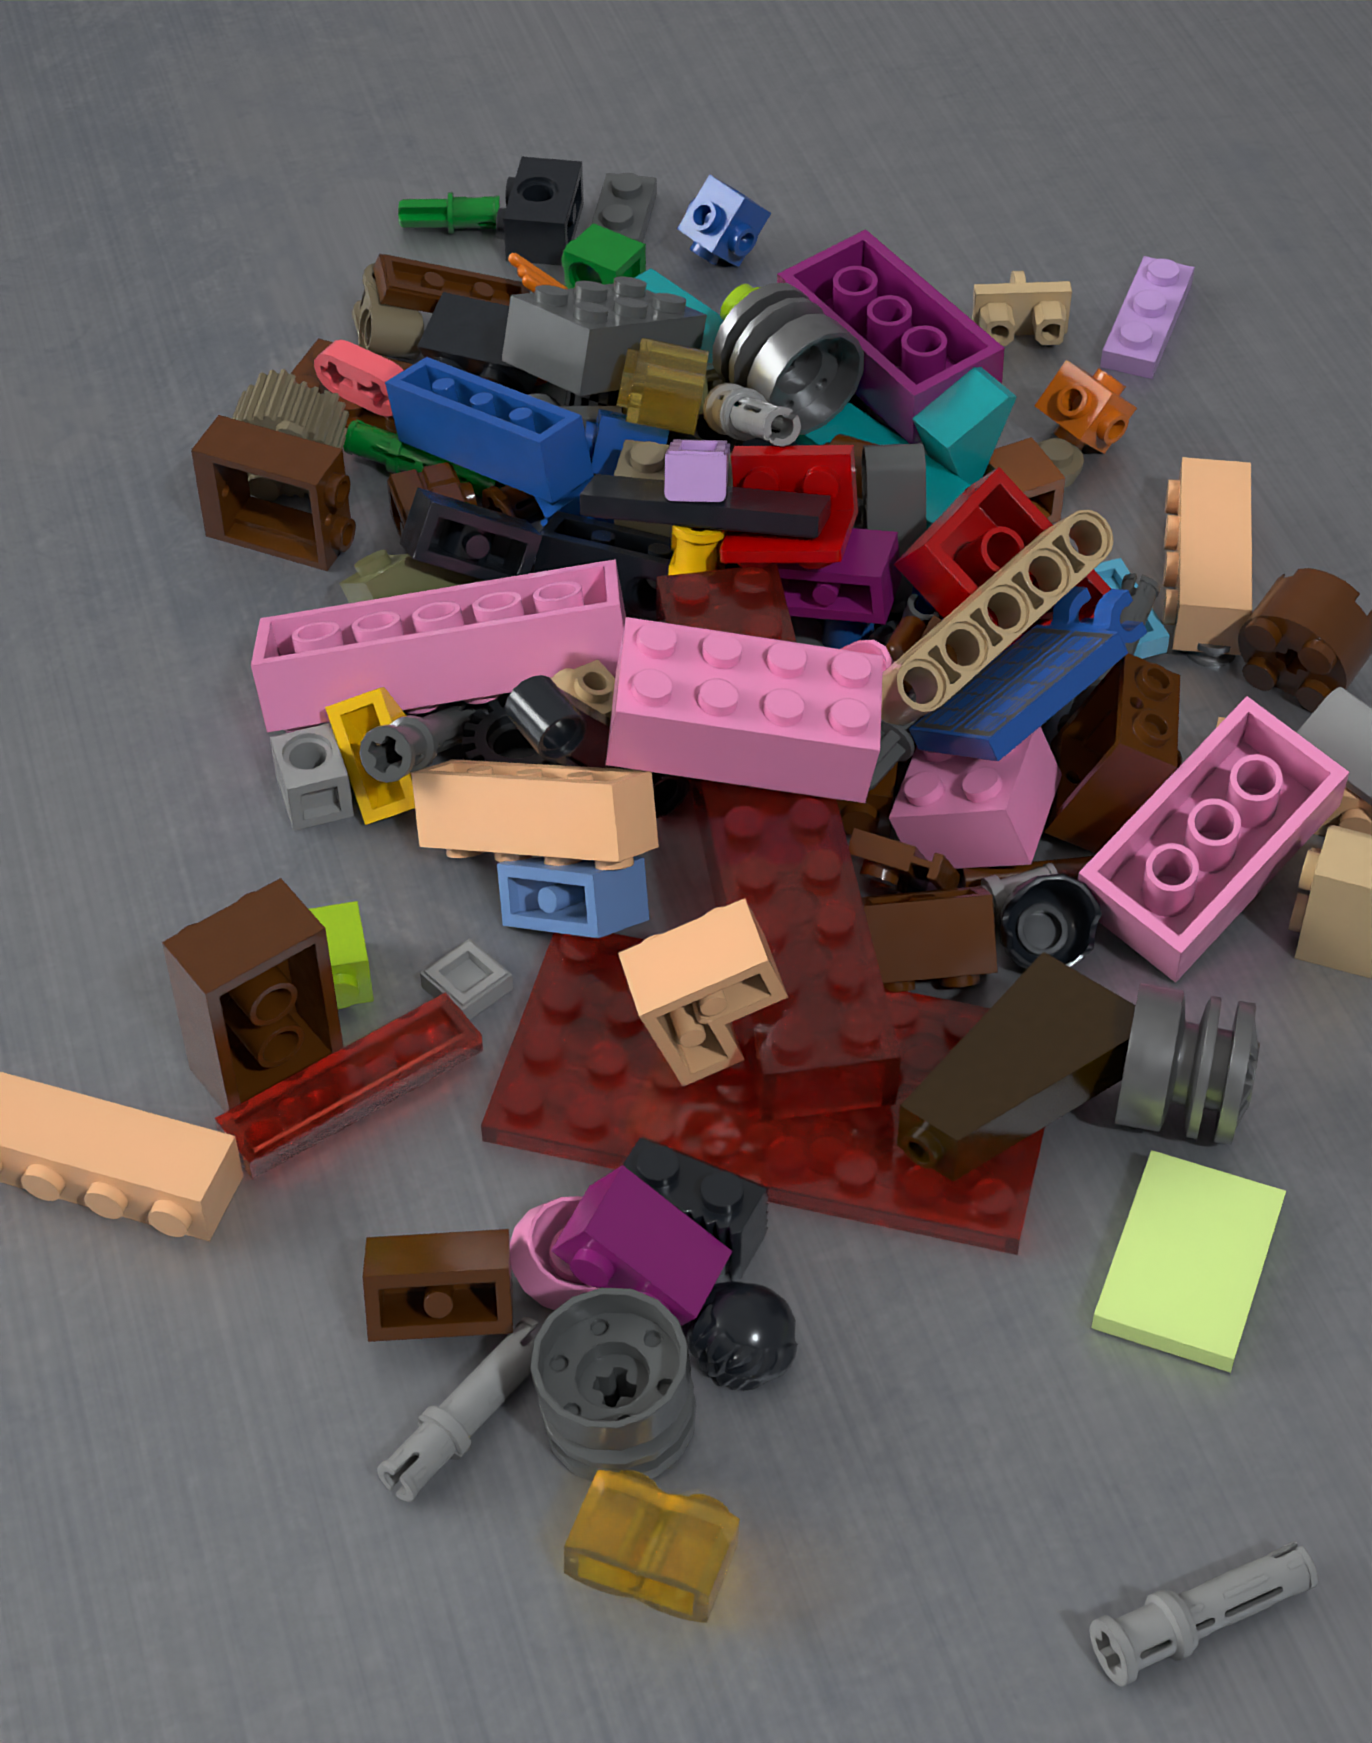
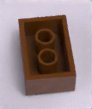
[162,878,345,1120]

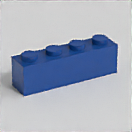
[385,357,594,503]

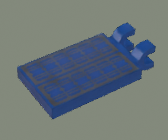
[909,586,1147,761]

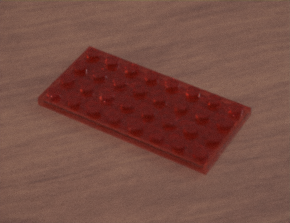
[481,933,1046,1255]

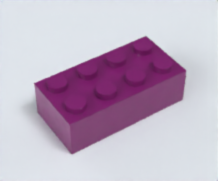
[777,229,1005,444]

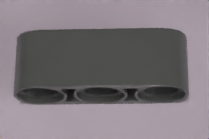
[862,443,926,614]

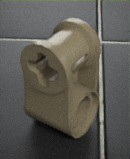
[352,263,424,360]

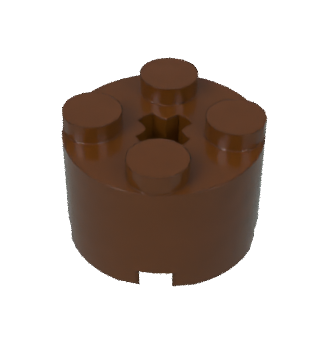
[1238,568,1372,712]

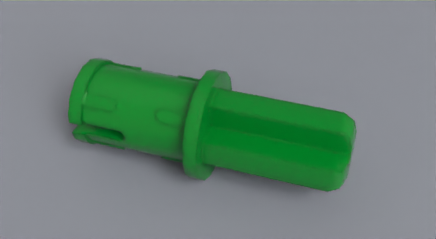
[398,192,500,234]

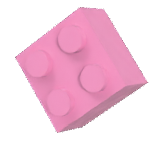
[889,726,1062,869]

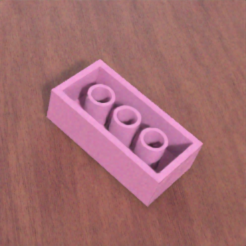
[606,617,883,803]
[1078,696,1350,983]

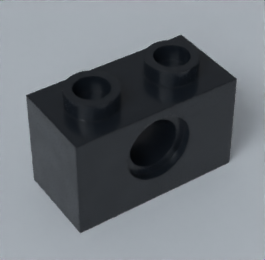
[496,157,584,266]
[399,487,543,581]

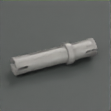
[377,1317,539,1502]

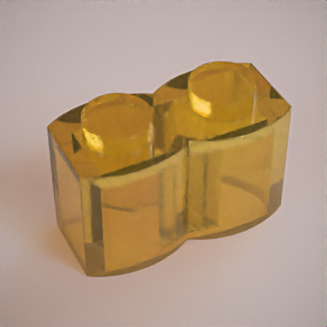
[617,337,709,435]
[564,1470,740,1623]

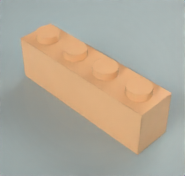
[1162,457,1252,655]
[411,759,659,870]
[0,1072,243,1242]

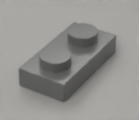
[591,173,657,243]

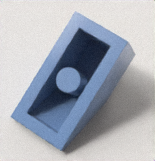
[497,856,650,938]

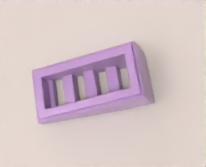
[664,440,730,502]

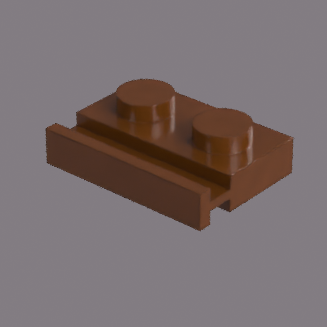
[846,828,961,894]

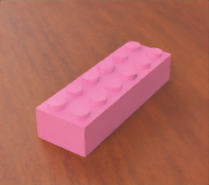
[251,559,626,733]

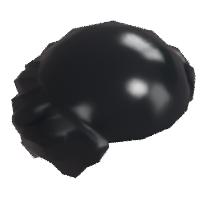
[687,1281,798,1391]

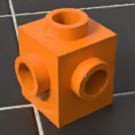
[1034,360,1137,454]

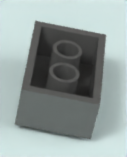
[502,277,707,396]

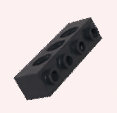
[535,511,773,638]

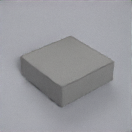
[420,938,513,1024]

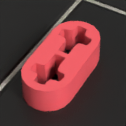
[314,339,404,417]

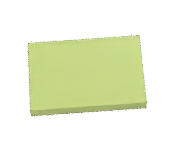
[1091,1150,1286,1373]

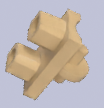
[971,270,1072,346]

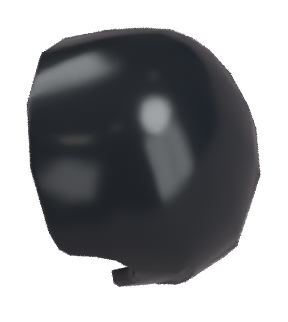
[999,874,1102,969]

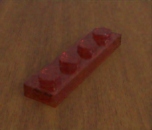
[215,992,483,1180]

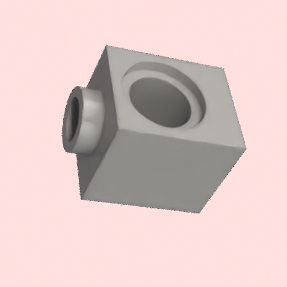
[270,723,354,831]

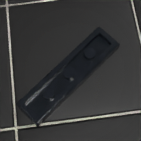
[580,474,831,539]

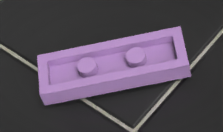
[1100,256,1195,379]

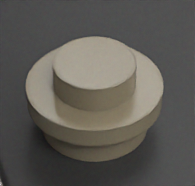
[1037,438,1084,488]

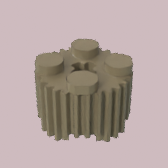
[232,369,349,502]

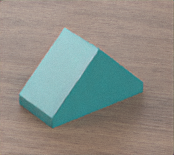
[912,367,1017,485]

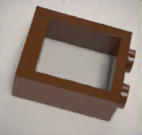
[191,415,356,572]
[1044,653,1181,854]

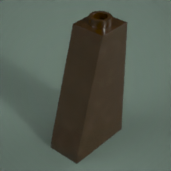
[897,952,1136,1182]

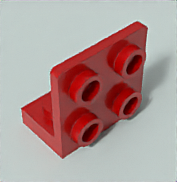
[719,445,858,569]

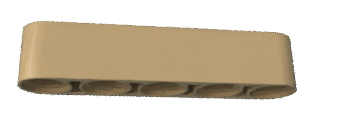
[881,509,1114,725]

